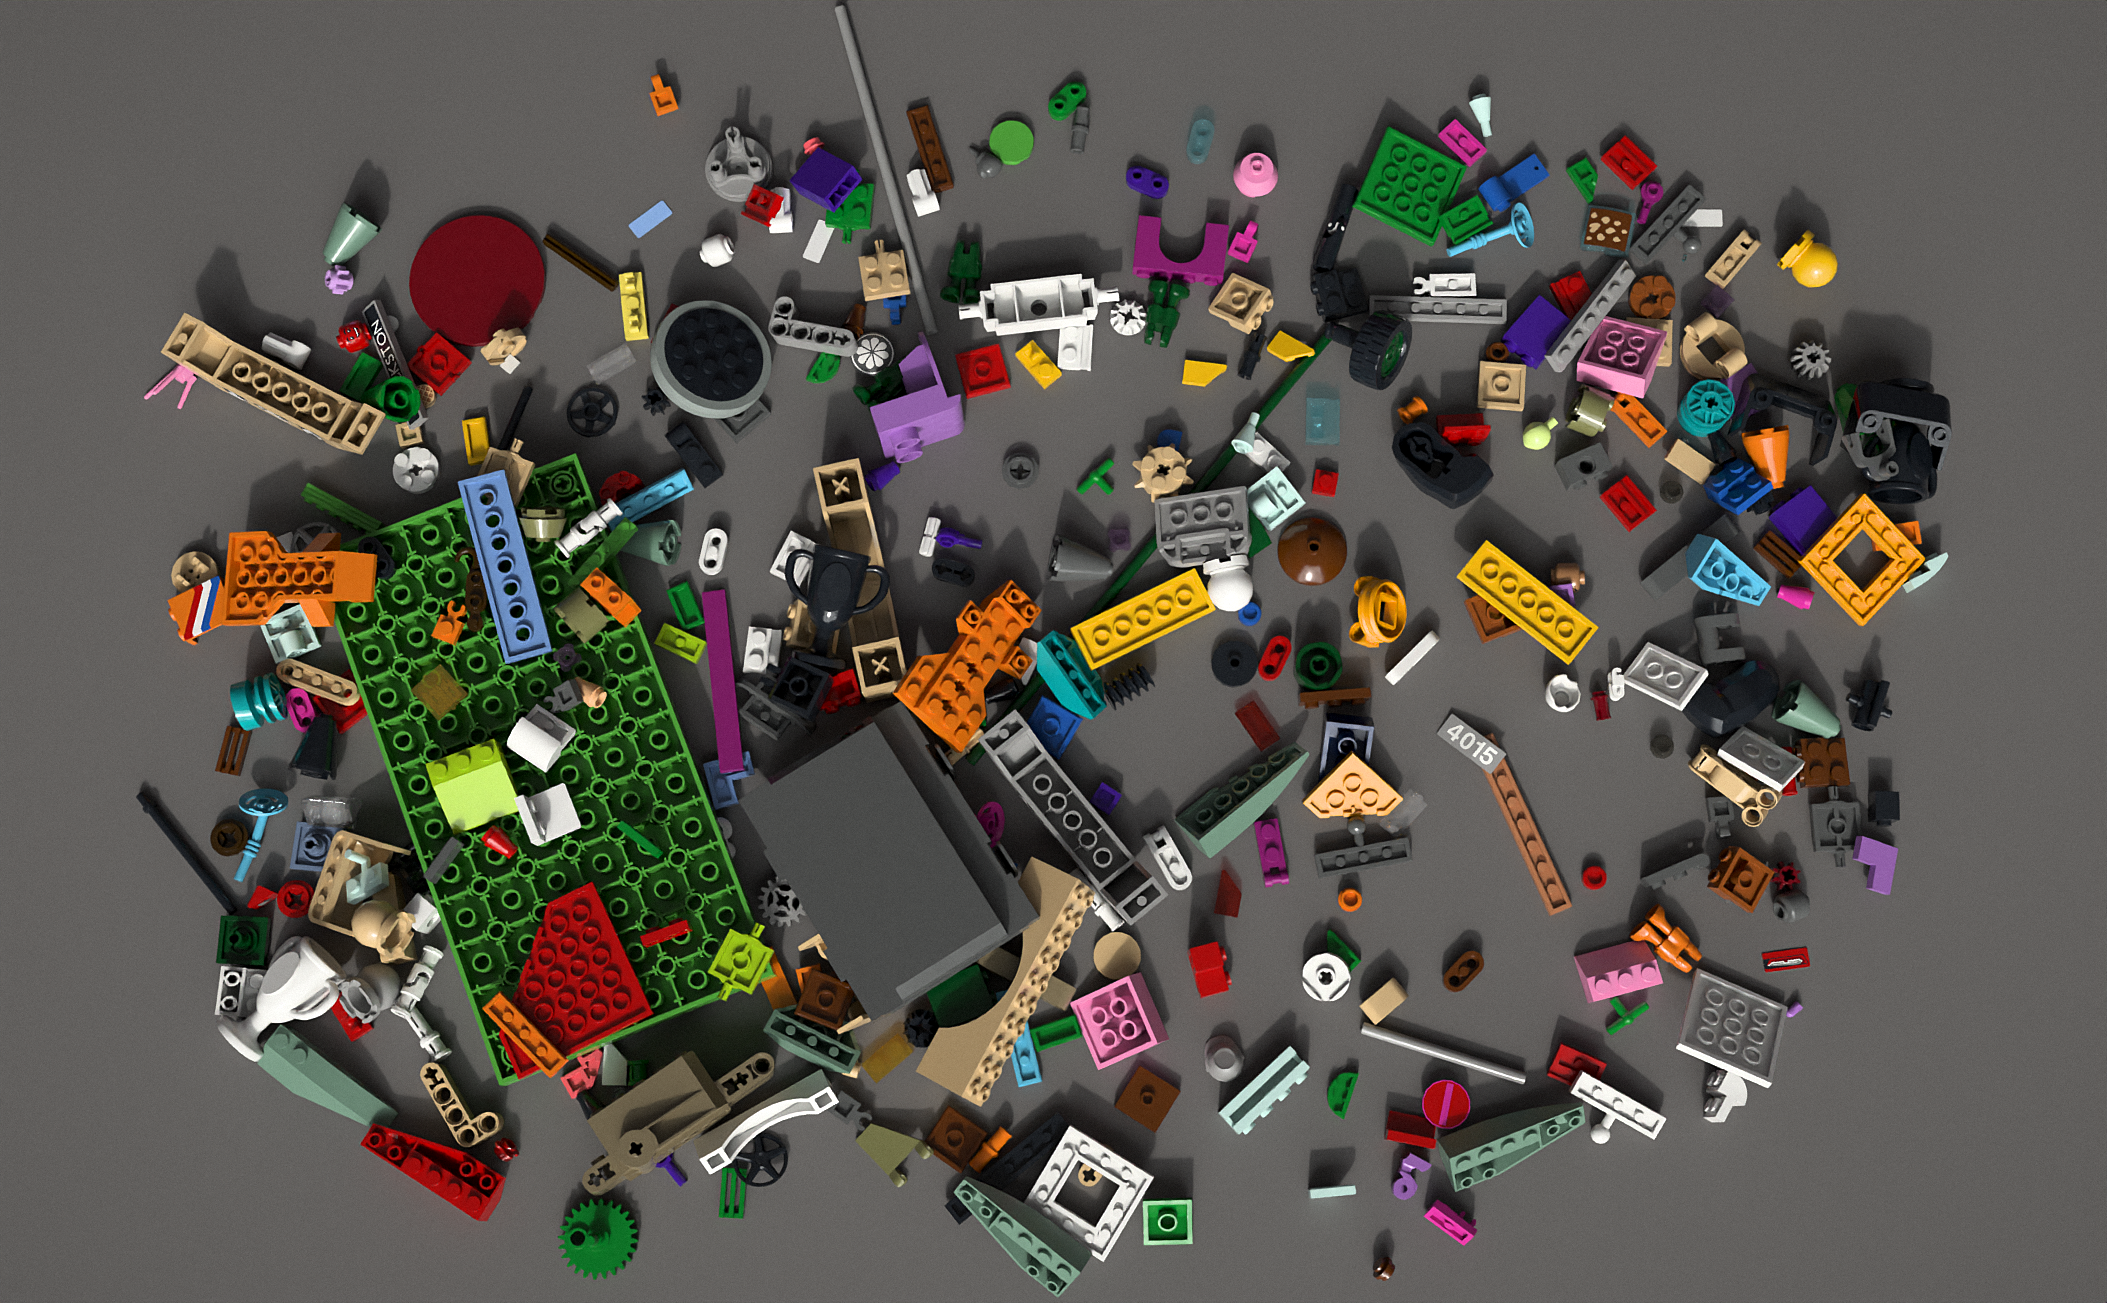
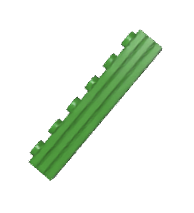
[301,483,385,535]
[566,517,639,591]

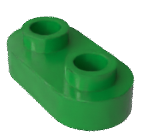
[1048,81,1086,121]

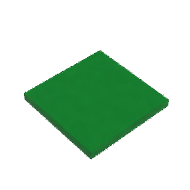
[1352,126,1467,247]

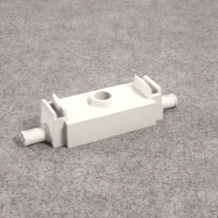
[958,274,1119,336]

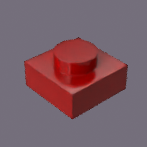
[1312,469,1339,497]

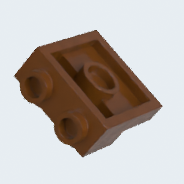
[1793,738,1850,788]

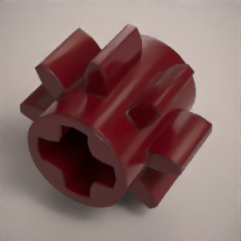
[1770,861,1801,891]

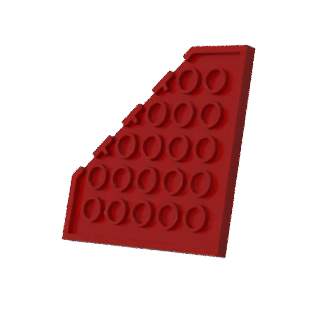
[499,882,654,1080]

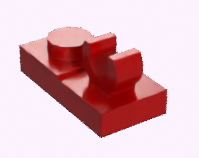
[331,992,374,1042]

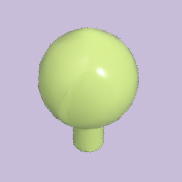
[1523,417,1558,450]

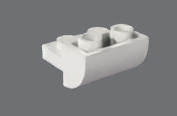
[507,704,576,772]
[215,966,268,1017]
[1703,1069,1747,1122]

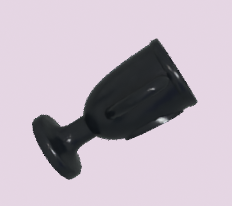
[1861,378,1938,504]
[784,544,890,669]

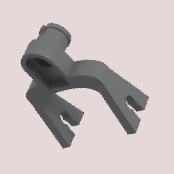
[1840,418,1899,481]

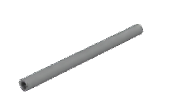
[1360,1022,1527,1085]

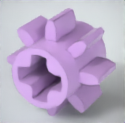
[325,265,353,295]

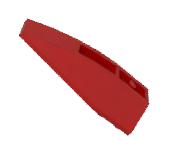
[360,1123,506,1221]

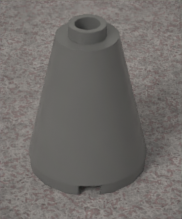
[1047,535,1113,581]

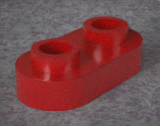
[1258,636,1292,681]

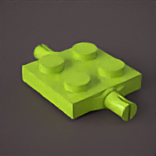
[708,922,775,1001]

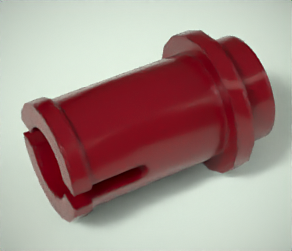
[1590,691,1611,721]

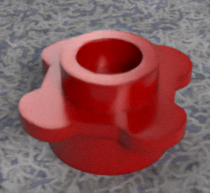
[494,1137,519,1162]

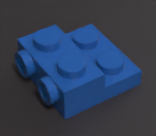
[1703,458,1773,515]

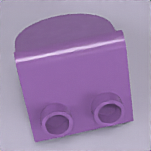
[870,331,965,463]

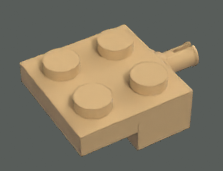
[858,240,910,301]

